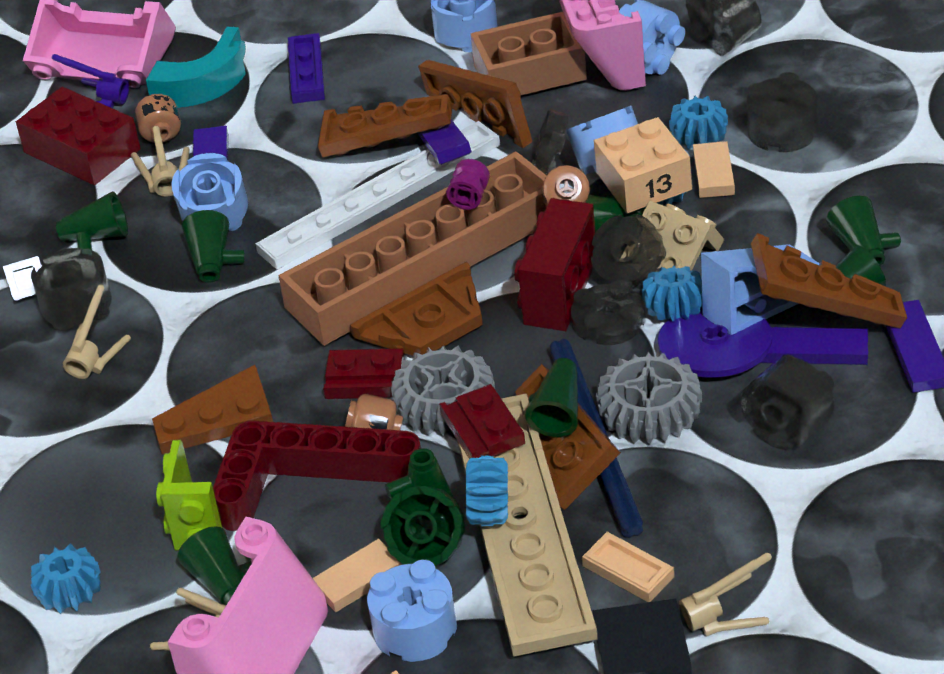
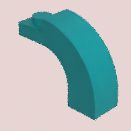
[146,27,246,108]

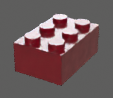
[15,86,141,185]
[514,198,597,331]

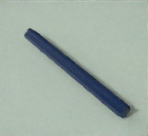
[550,339,643,538]

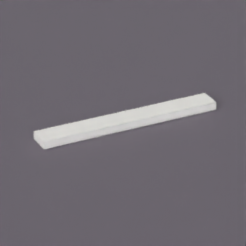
[255,121,500,270]

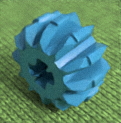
[669,96,728,150]
[642,265,702,322]
[466,456,508,526]
[31,543,101,614]

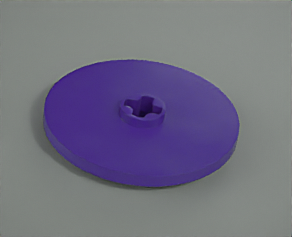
[658,307,772,377]

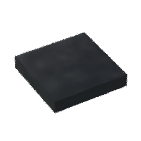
[592,598,692,674]

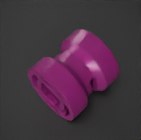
[446,159,490,210]

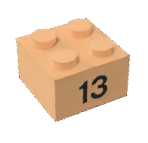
[594,117,692,213]

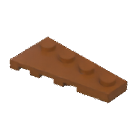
[418,60,533,148]
[318,94,452,157]
[751,233,907,328]
[515,364,621,510]

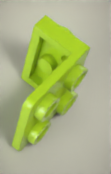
[156,440,222,550]

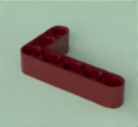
[213,421,421,531]

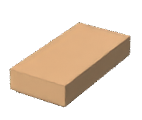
[693,141,735,198]
[582,532,674,602]
[313,539,402,613]

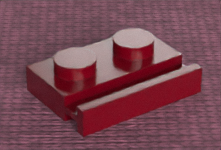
[323,348,405,399]
[439,384,525,459]

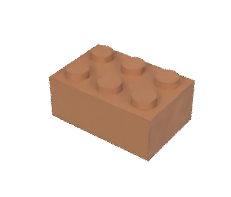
[470,12,587,95]

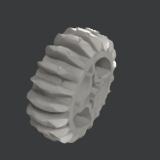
[391,345,495,436]
[596,351,702,444]

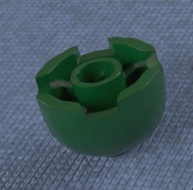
[381,485,465,566]

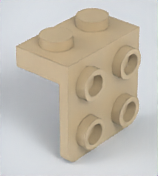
[620,201,724,278]

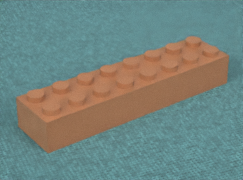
[278,151,547,346]

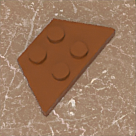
[350,262,483,356]

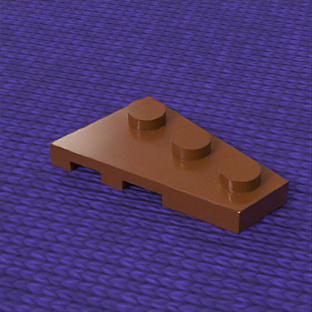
[152,365,273,455]

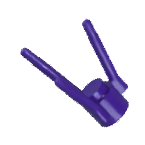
[52,54,129,108]

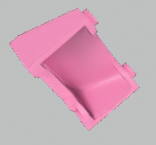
[23,0,176,88]
[559,0,646,91]
[168,517,328,674]

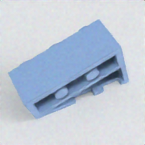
[701,244,819,335]

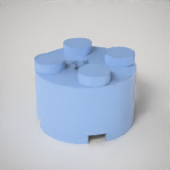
[431,0,498,52]
[619,0,685,75]
[566,106,638,175]
[172,153,248,231]
[367,560,457,662]

